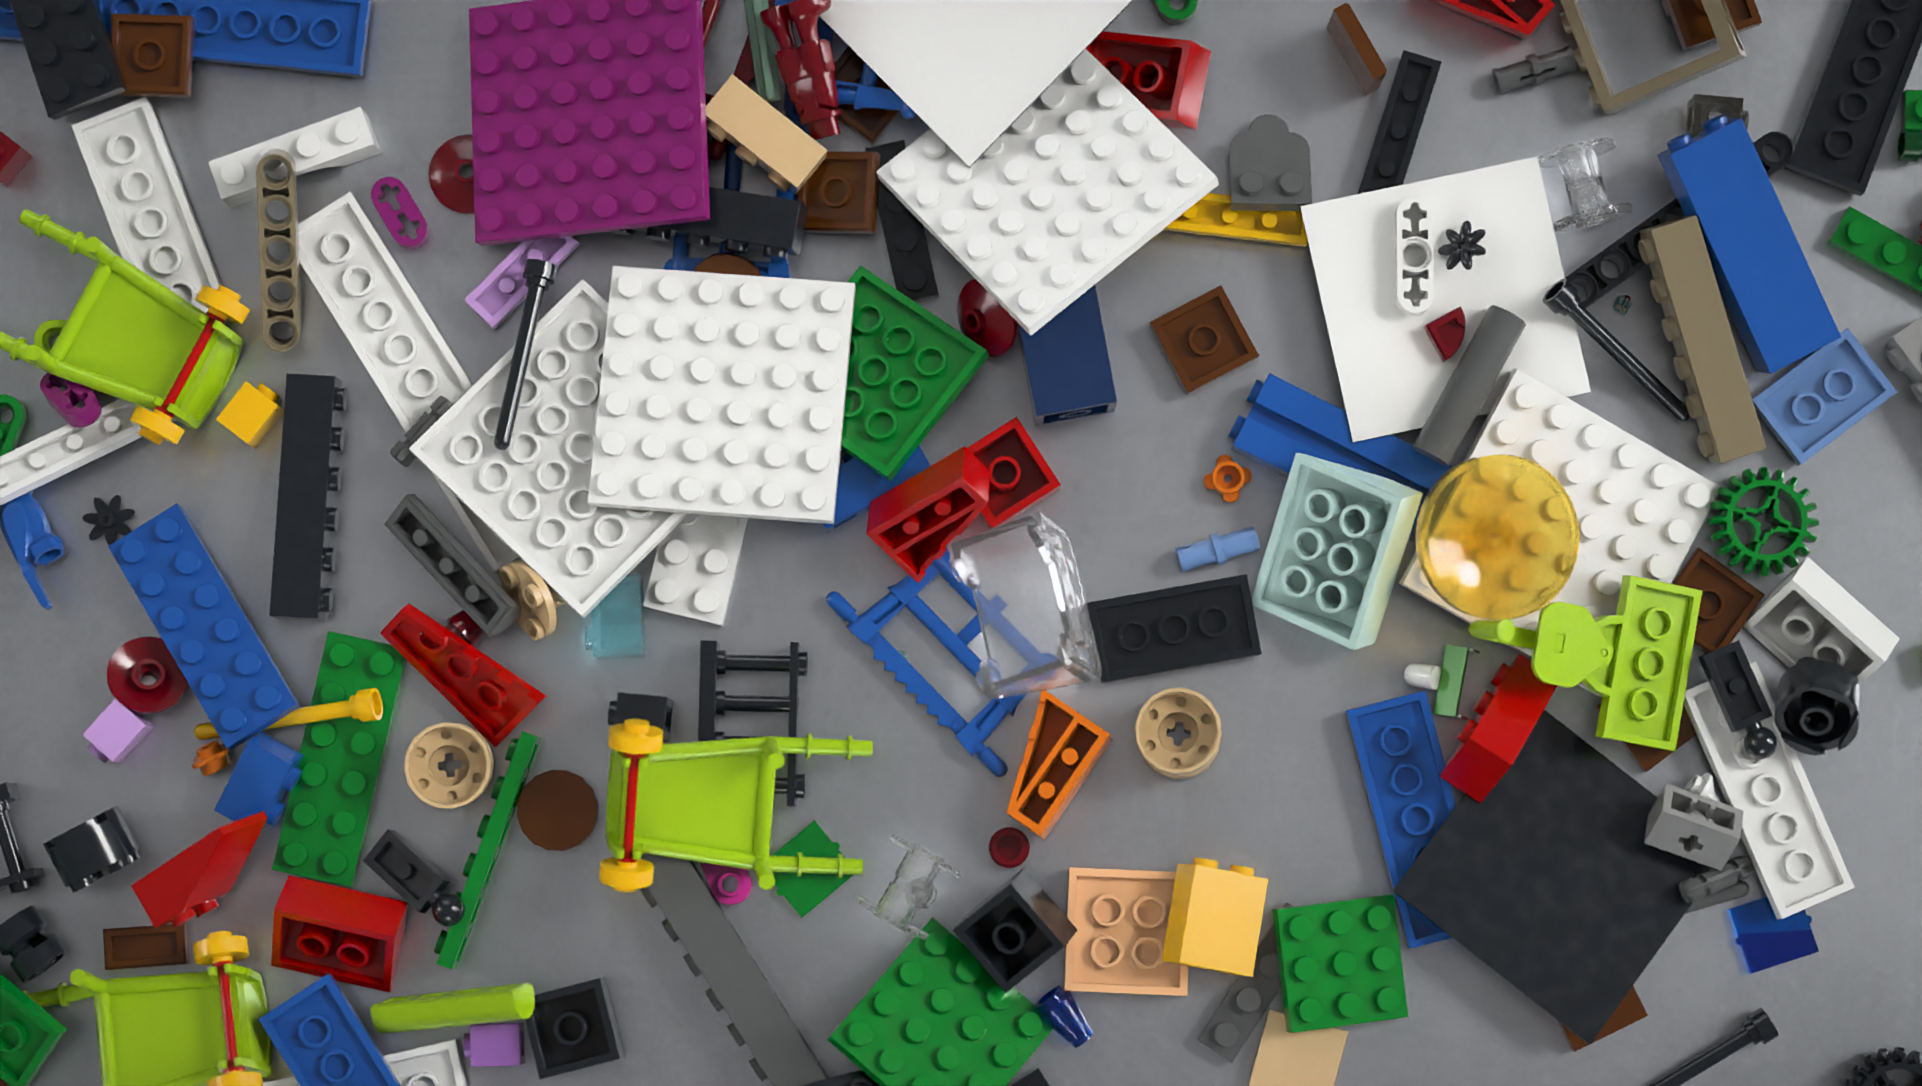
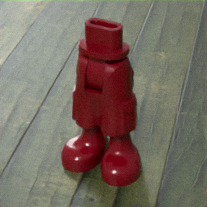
[760,0,841,140]

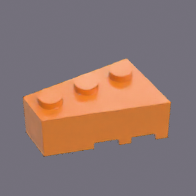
[1006,688,1113,840]

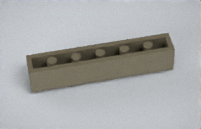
[1638,215,1767,464]

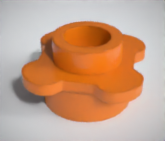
[1204,455,1252,503]
[191,741,233,776]

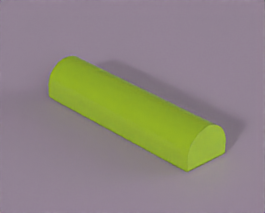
[370,982,535,1034]

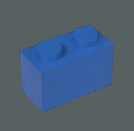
[214,732,304,830]

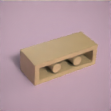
[706,74,828,194]

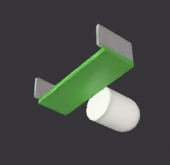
[1404,645,1480,720]

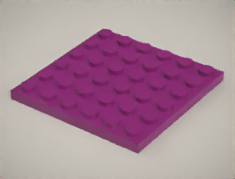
[469,0,710,246]

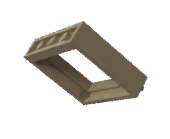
[1559,0,1747,115]

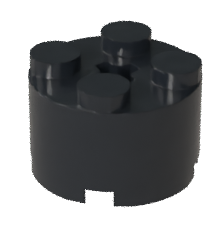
[1774,657,1861,755]
[43,805,140,893]

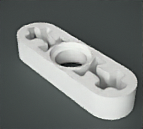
[1394,196,1434,316]

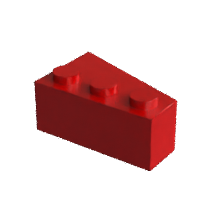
[1429,0,1555,40]
[866,446,990,583]
[1439,653,1557,803]

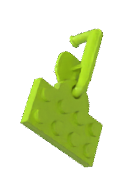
[1468,575,1702,751]

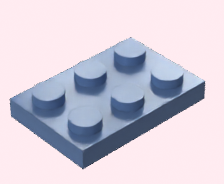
[1752,328,1897,466]

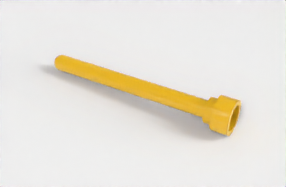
[194,688,383,740]

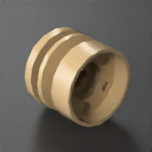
[1135,687,1222,779]
[404,722,495,809]

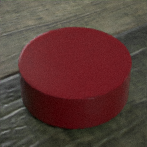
[989,827,1030,868]

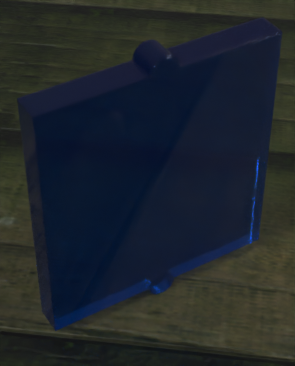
[1728,897,1819,974]

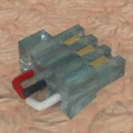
[1612,294,1632,315]

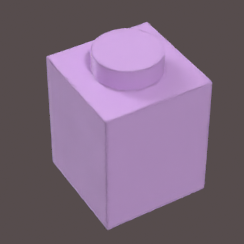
[82,698,154,763]

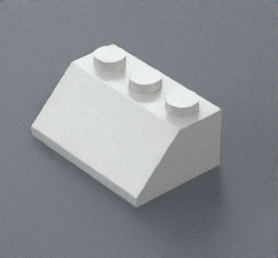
[1743,557,1900,685]

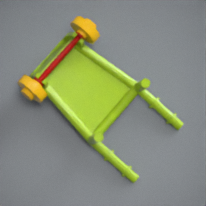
[0,209,250,445]
[599,719,873,892]
[22,931,273,1086]

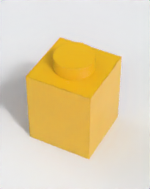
[216,381,284,449]

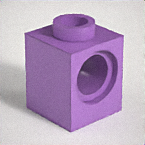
[463,1022,525,1067]

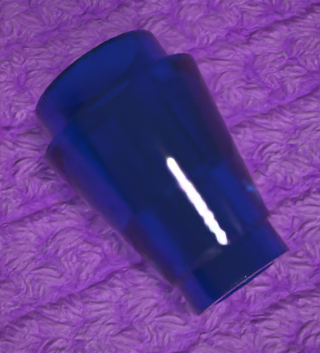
[1035,986,1093,1048]

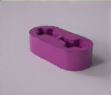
[371,177,430,249]
[40,373,102,428]

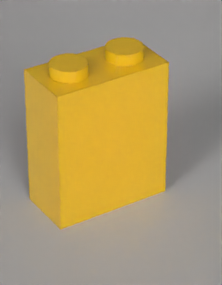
[1162,857,1268,977]

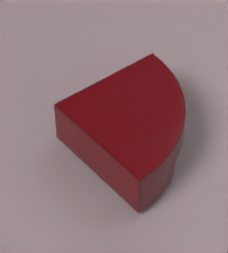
[1423,306,1466,363]

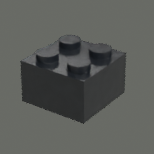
[952,868,1077,993]
[525,977,625,1079]

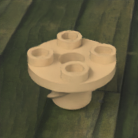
[498,560,566,641]

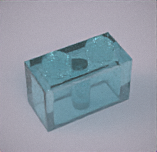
[585,574,645,659]

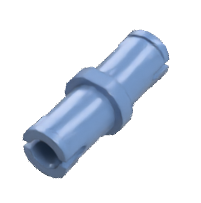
[1175,526,1260,572]

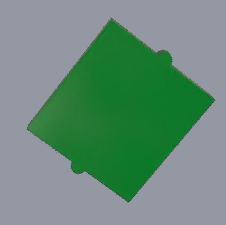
[772,820,853,918]

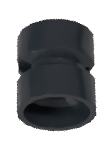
[0,905,68,983]

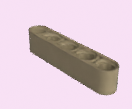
[256,149,302,352]

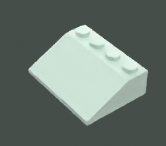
[1251,453,1423,650]

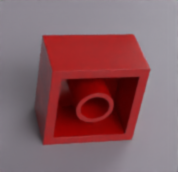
[967,416,1061,533]

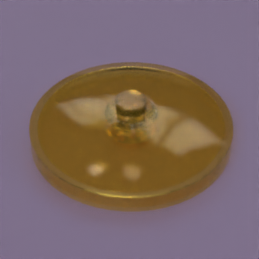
[1415,454,1580,620]

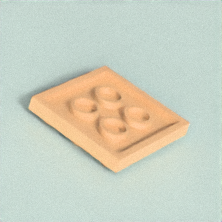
[1064,867,1189,996]

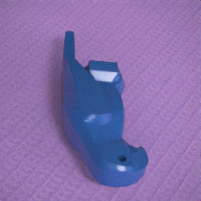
[0,489,65,610]

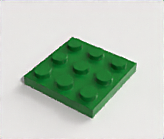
[1272,894,1408,1033]

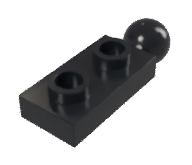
[1698,640,1777,759]
[363,829,465,926]

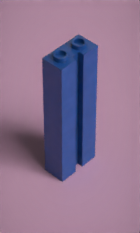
[1657,114,1841,374]
[1228,373,1459,545]

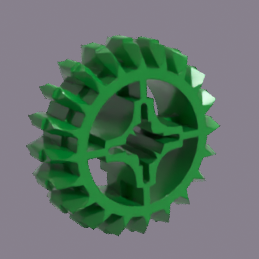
[1707,467,1819,577]

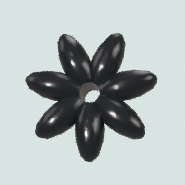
[1438,221,1486,270]
[82,495,135,545]

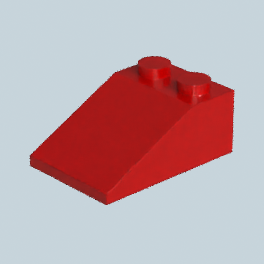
[1086,31,1211,130]
[131,811,268,929]

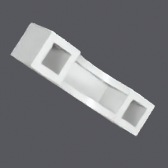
[208,107,382,208]

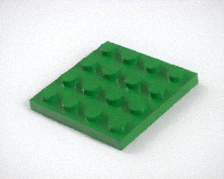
[841,265,989,482]
[827,917,1057,1086]

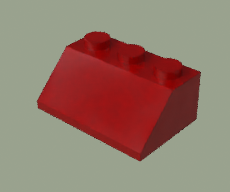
[271,875,408,993]

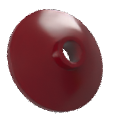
[429,134,474,214]
[957,279,1017,357]
[107,636,189,714]

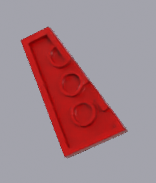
[380,603,546,748]

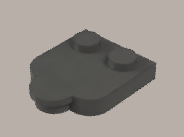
[1228,114,1312,211]

